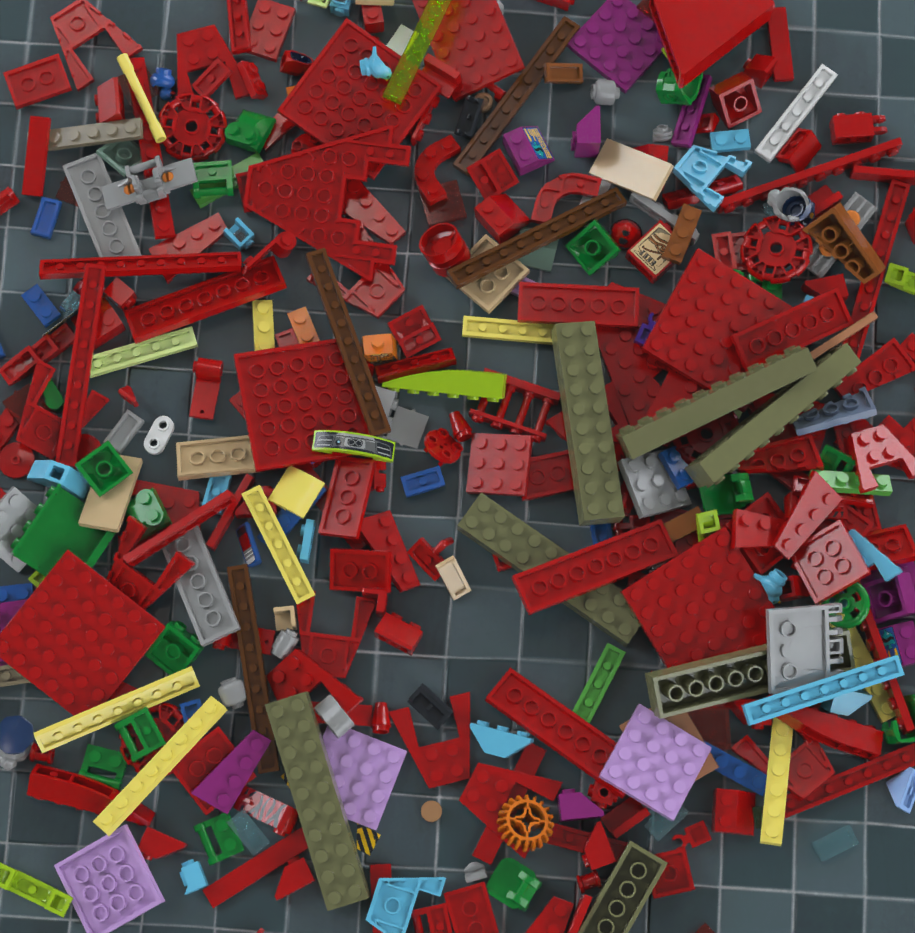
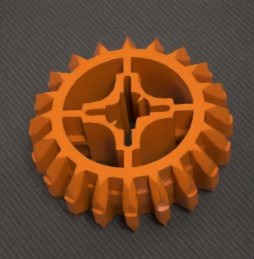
[497,794,554,852]

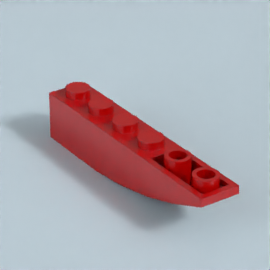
[767,694,884,760]
[27,764,155,826]

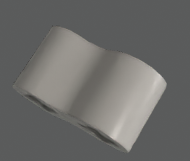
[314,694,355,739]

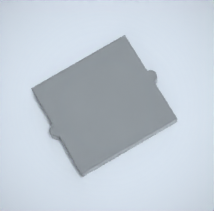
[386,406,429,450]

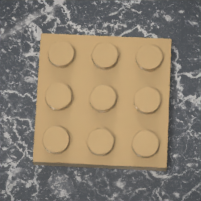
[446,234,530,314]

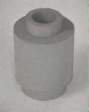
[271,628,300,660]

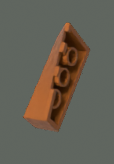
[802,203,886,284]

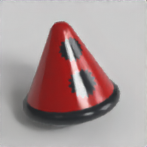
[609,219,643,250]

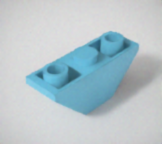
[27,460,90,500]
[470,720,534,758]

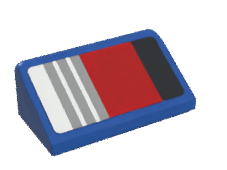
[236,522,262,568]

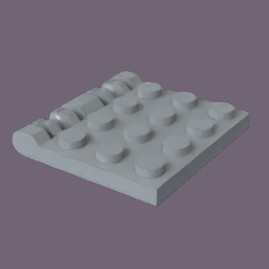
[766,603,844,694]

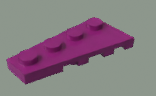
[191,730,271,815]

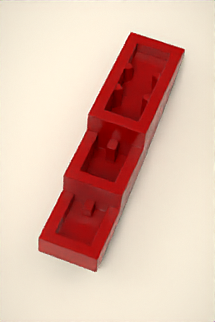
[0,323,75,386]

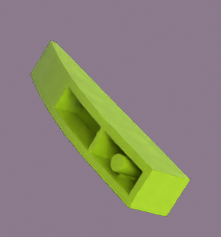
[382,370,507,402]

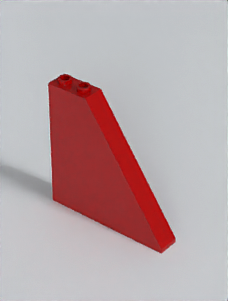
[649,0,775,88]

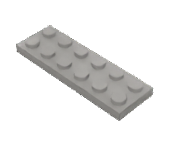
[62,153,142,257]
[162,526,241,647]

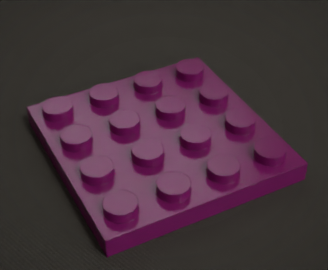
[567,0,663,94]

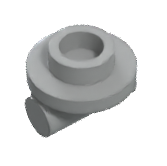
[652,125,673,143]
[464,862,487,883]

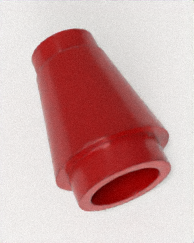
[449,411,472,442]
[371,702,391,734]

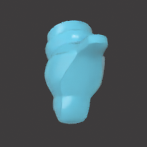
[360,46,392,81]
[753,568,788,604]

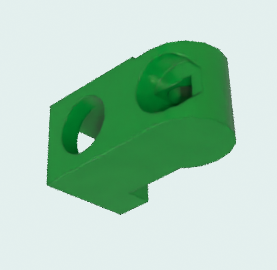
[30,379,65,413]

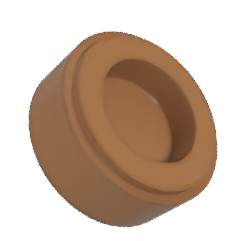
[474,92,493,113]
[421,801,442,822]

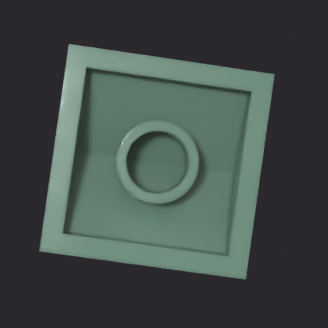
[96,140,142,177]
[518,227,559,273]

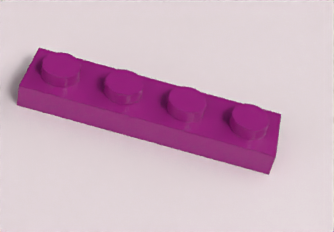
[671,74,713,148]

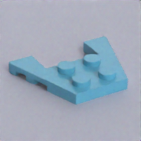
[672,145,753,212]
[829,529,903,607]
[366,877,446,933]

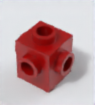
[587,780,618,809]

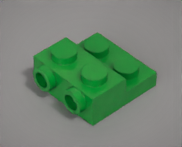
[145,620,204,675]

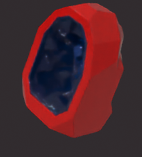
[280,50,314,76]

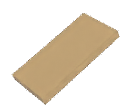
[589,138,674,202]
[176,435,260,481]
[78,455,143,533]

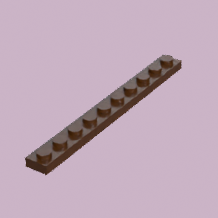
[453,16,580,177]
[447,187,627,289]
[305,248,391,437]
[227,564,280,774]

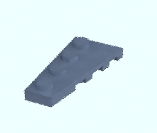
[792,386,877,436]

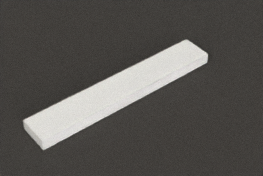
[754,64,838,164]

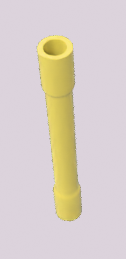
[117,53,167,143]

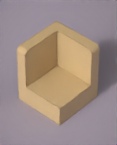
[273,605,297,632]

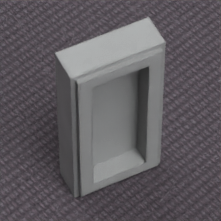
[103,409,145,454]

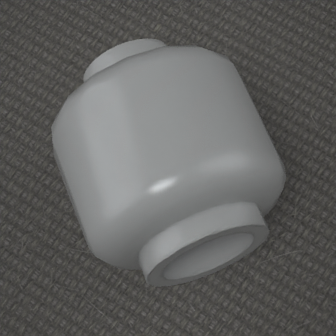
[590,79,620,106]
[218,677,247,709]

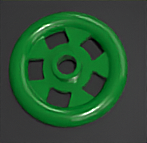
[821,582,870,629]

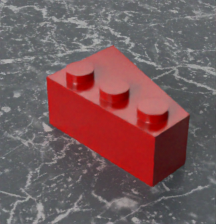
[525,896,574,933]

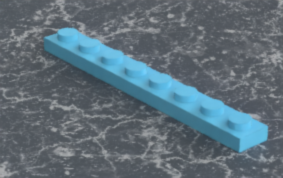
[741,655,905,726]

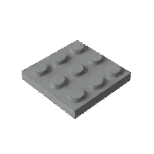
[617,449,692,519]
[0,486,37,573]

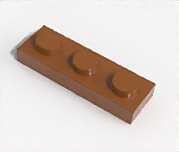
[662,204,702,265]

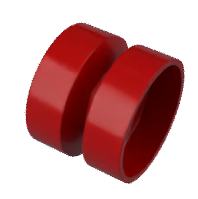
[419,223,471,277]

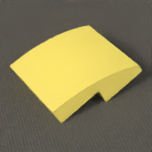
[268,466,325,519]

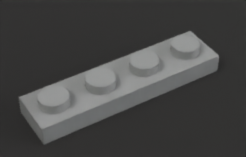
[629,192,700,246]

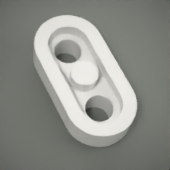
[144,416,174,455]

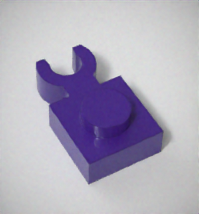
[634,312,656,346]

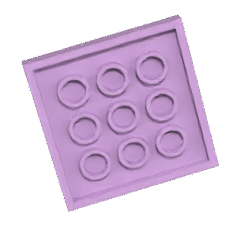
[599,704,712,822]
[323,726,407,831]
[54,824,165,933]

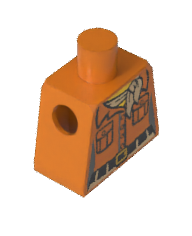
[360,333,398,364]

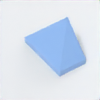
[886,767,915,814]

